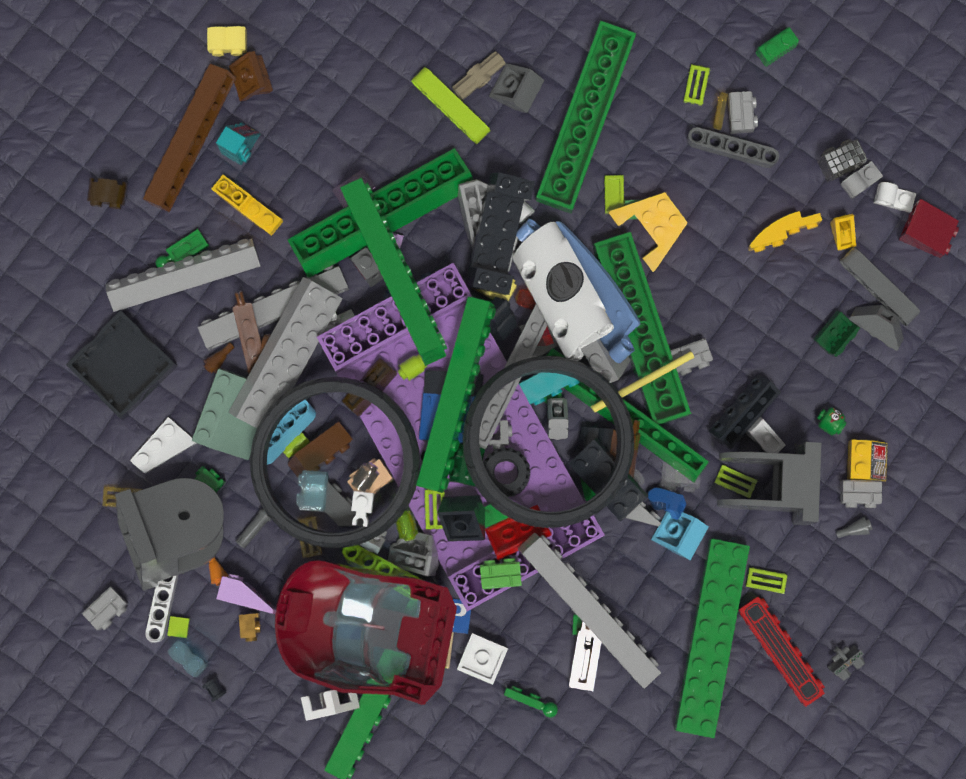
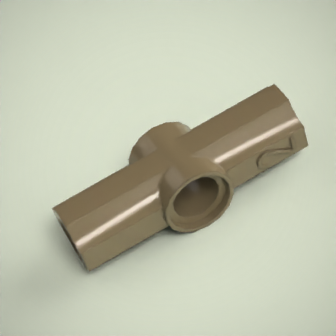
[452,51,506,101]

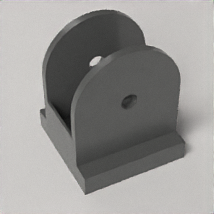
[717,442,821,525]
[115,478,224,591]

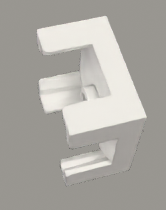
[457,633,508,685]
[301,690,360,721]

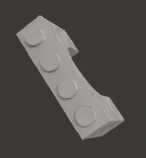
[581,339,631,383]

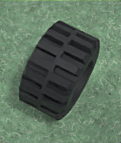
[483,447,530,497]

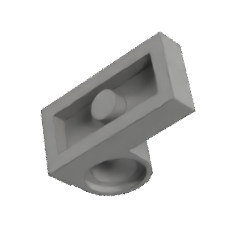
[840,161,883,199]

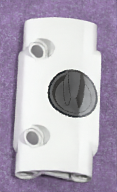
[512,222,614,361]

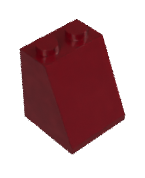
[899,199,959,258]

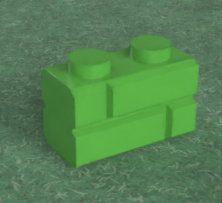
[480,558,522,589]

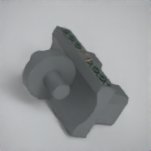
[827,645,865,681]

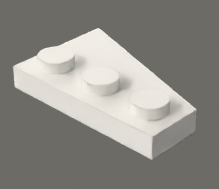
[130,417,197,474]

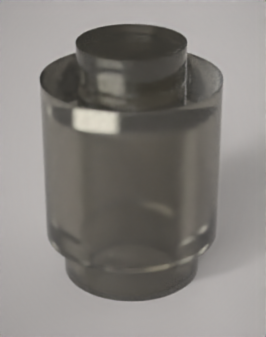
[351,462,379,492]

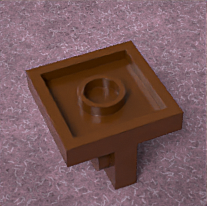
[229,51,273,101]

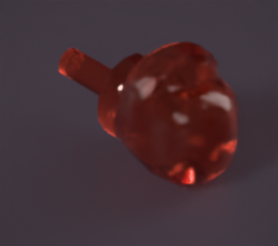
[515,287,536,310]

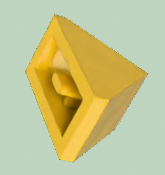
[830,214,856,250]

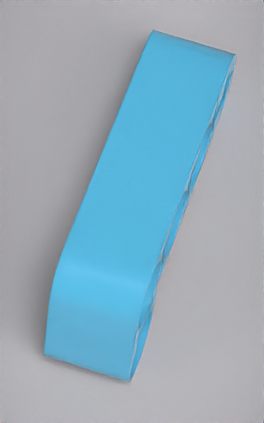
[267,400,316,465]

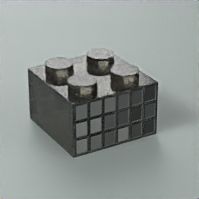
[817,139,867,183]

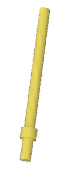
[591,351,694,413]

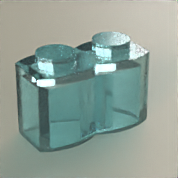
[296,470,328,512]
[168,641,208,677]

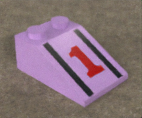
[216,574,276,614]

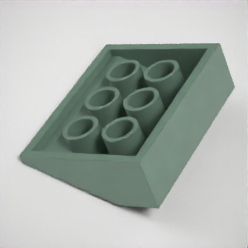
[192,368,257,460]

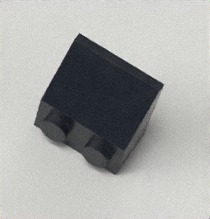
[437,495,485,542]

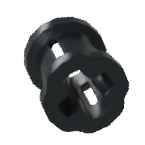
[202,677,227,702]

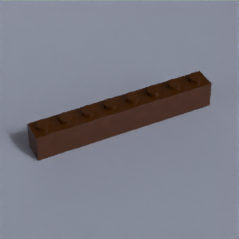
[143,64,236,213]

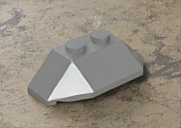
[458,179,488,250]
[387,530,439,576]

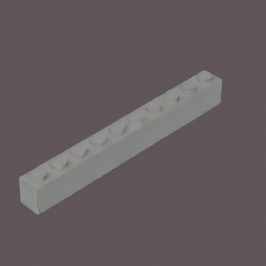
[517,533,661,689]

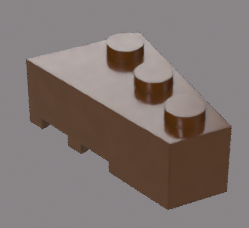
[287,422,353,482]

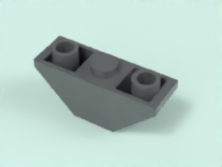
[849,305,904,351]
[325,482,369,527]

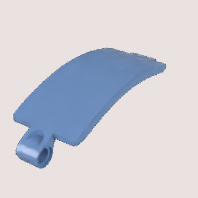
[516,219,640,364]

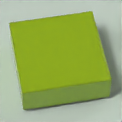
[167,616,190,638]

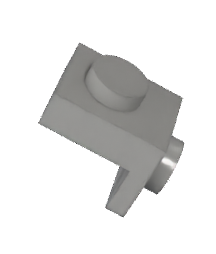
[489,420,512,449]

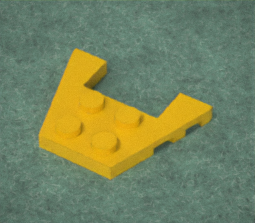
[608,192,688,272]

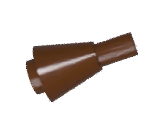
[203,342,235,374]

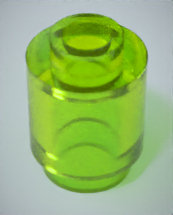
[395,511,418,541]

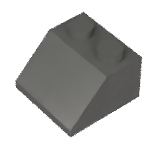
[489,63,544,113]

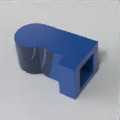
[648,488,687,520]

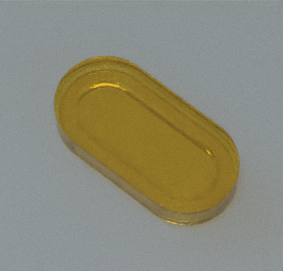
[713,92,728,130]

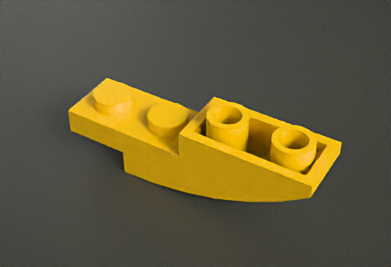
[212,175,283,236]
[748,211,822,253]

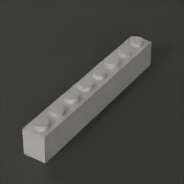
[106,239,260,312]
[198,266,349,350]

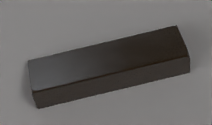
[342,358,397,416]

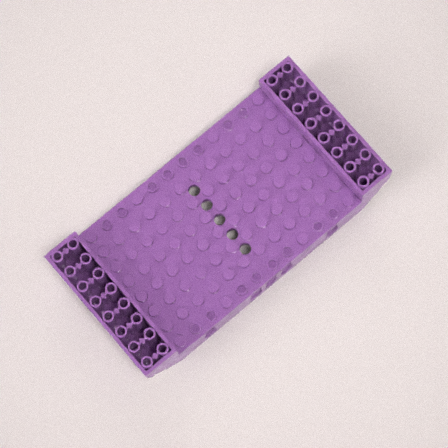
[317,263,605,611]

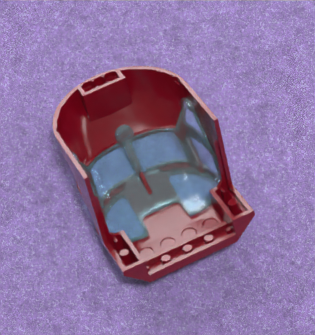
[275,561,457,705]

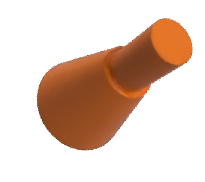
[209,557,228,586]

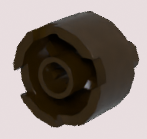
[87,178,128,210]

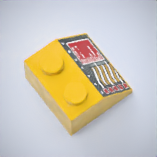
[847,440,887,481]

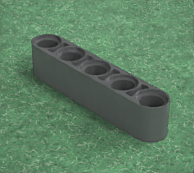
[687,127,779,168]
[840,247,920,326]

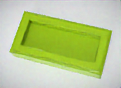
[604,175,624,214]

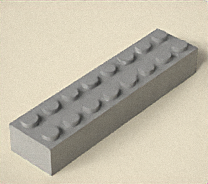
[229,277,343,428]

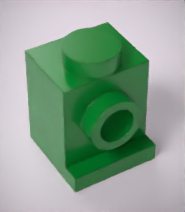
[194,466,226,492]

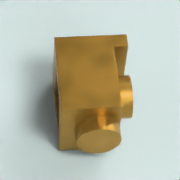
[239,613,261,642]

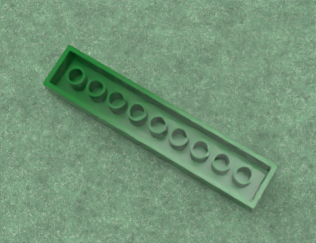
[536,21,636,214]
[288,148,473,278]
[340,178,447,366]
[593,232,691,425]
[674,539,750,738]

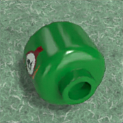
[817,407,847,436]

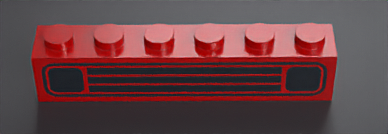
[738,597,825,707]

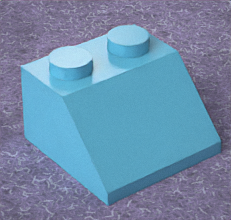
[651,511,709,560]

